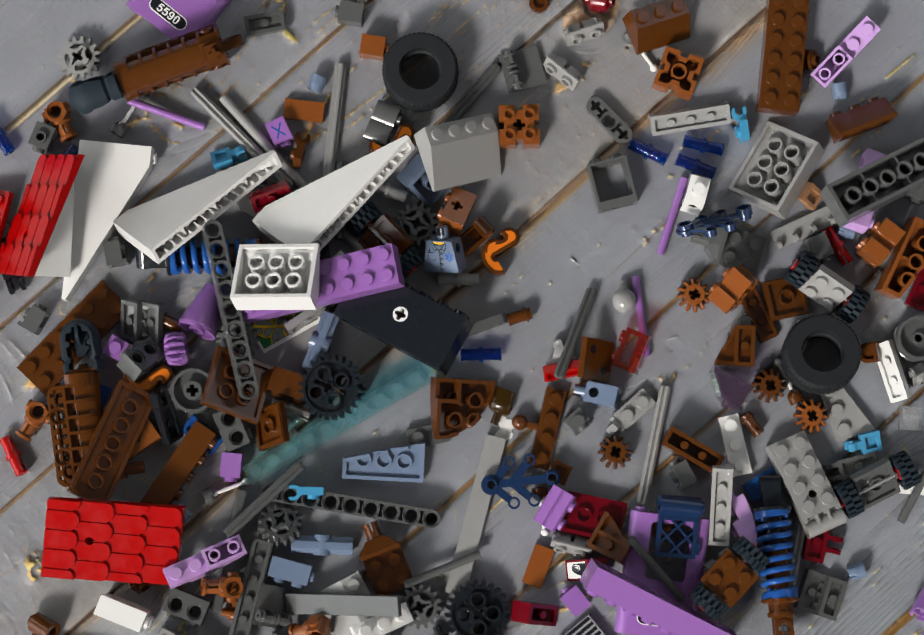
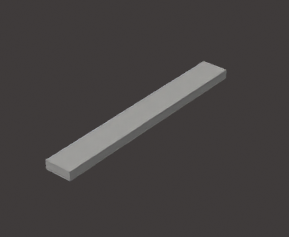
[445,434,506,594]

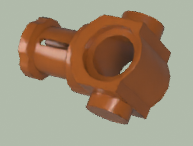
[42,101,78,143]
[15,399,55,442]
[201,572,243,602]
[288,613,332,635]

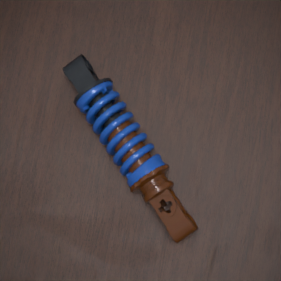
[135,237,275,276]
[752,475,800,635]

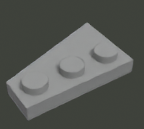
[819,388,875,442]

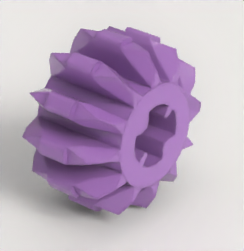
[164,331,190,366]

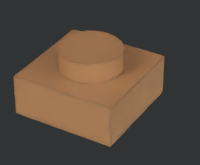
[797,182,822,210]

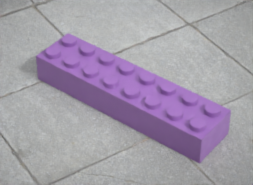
[241,243,405,323]
[580,558,738,635]

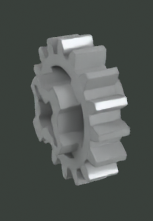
[57,36,101,80]

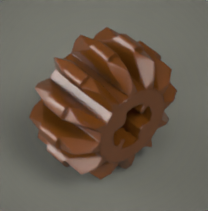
[752,368,787,403]
[598,435,633,470]

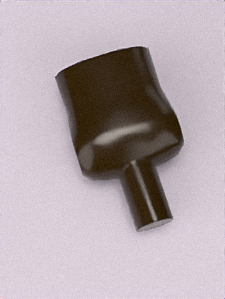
[489,386,517,426]

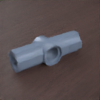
[302,311,339,369]
[291,534,354,556]

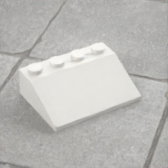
[230,243,320,310]

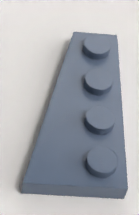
[342,441,425,483]

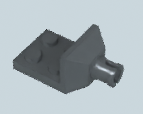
[690,227,767,275]

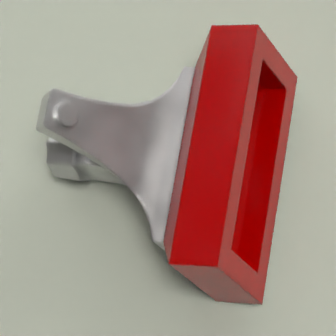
[542,339,579,382]

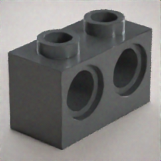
[116,337,165,382]
[212,411,254,453]
[163,587,212,627]

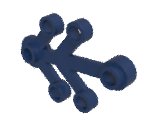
[676,204,753,238]
[481,454,560,509]

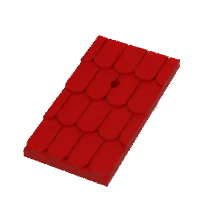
[0,154,85,277]
[41,497,186,585]

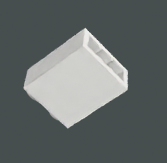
[93,593,154,632]

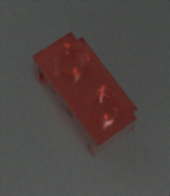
[611,327,652,374]

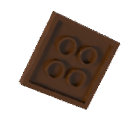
[200,346,273,424]

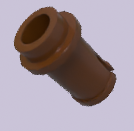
[506,307,533,326]
[163,312,181,332]
[740,411,764,438]

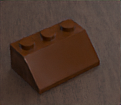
[622,0,690,55]
[825,97,898,144]

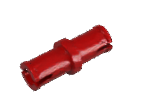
[822,225,853,266]
[0,435,28,477]

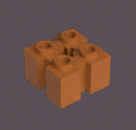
[651,46,704,101]
[498,104,540,149]
[854,217,906,269]
[707,265,760,314]

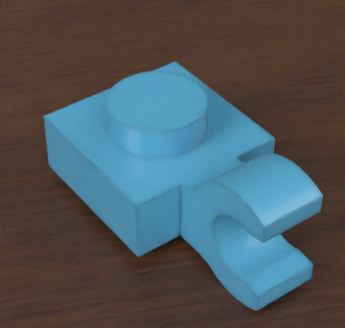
[731,106,750,143]
[210,146,248,171]
[843,429,883,455]
[289,485,325,501]

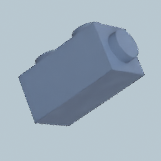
[267,555,316,589]

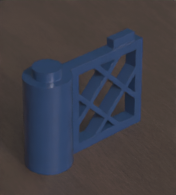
[654,494,705,559]

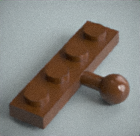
[512,387,567,471]

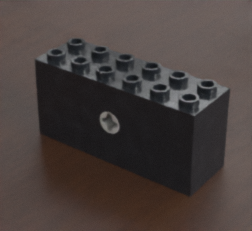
[333,282,473,375]

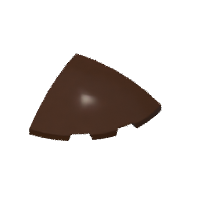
[430,377,496,439]

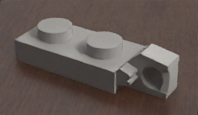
[605,388,656,436]

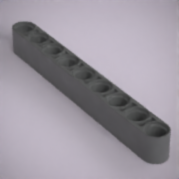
[202,220,259,400]
[261,483,441,528]

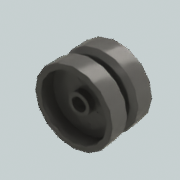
[891,316,924,362]
[170,368,211,414]

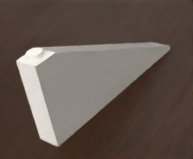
[252,135,415,251]
[61,140,157,302]
[113,150,282,264]

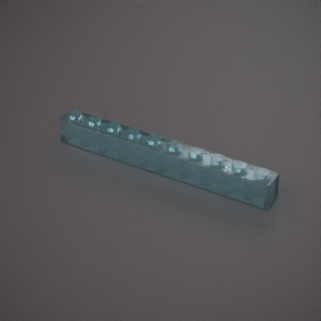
[242,365,430,485]

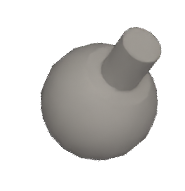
[613,281,636,313]

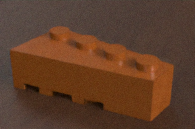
[874,216,924,299]

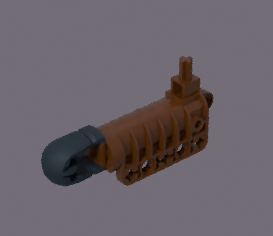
[68,23,244,114]
[47,318,145,487]

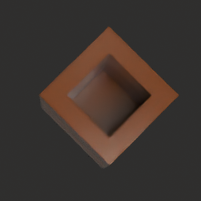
[359,33,390,61]

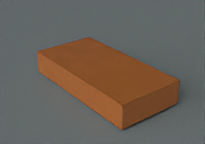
[283,98,325,124]
[522,543,554,589]

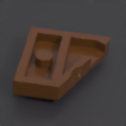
[714,325,756,367]
[586,511,633,565]

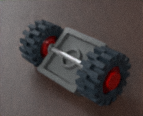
[832,450,921,519]

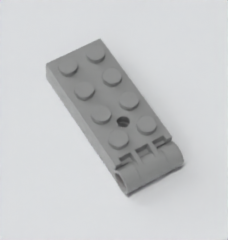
[765,430,847,539]

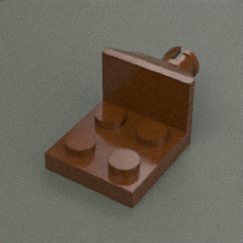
[360,520,413,595]

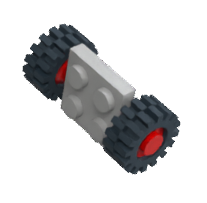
[784,249,871,324]

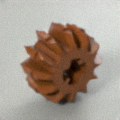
[676,278,711,313]
[793,399,829,433]

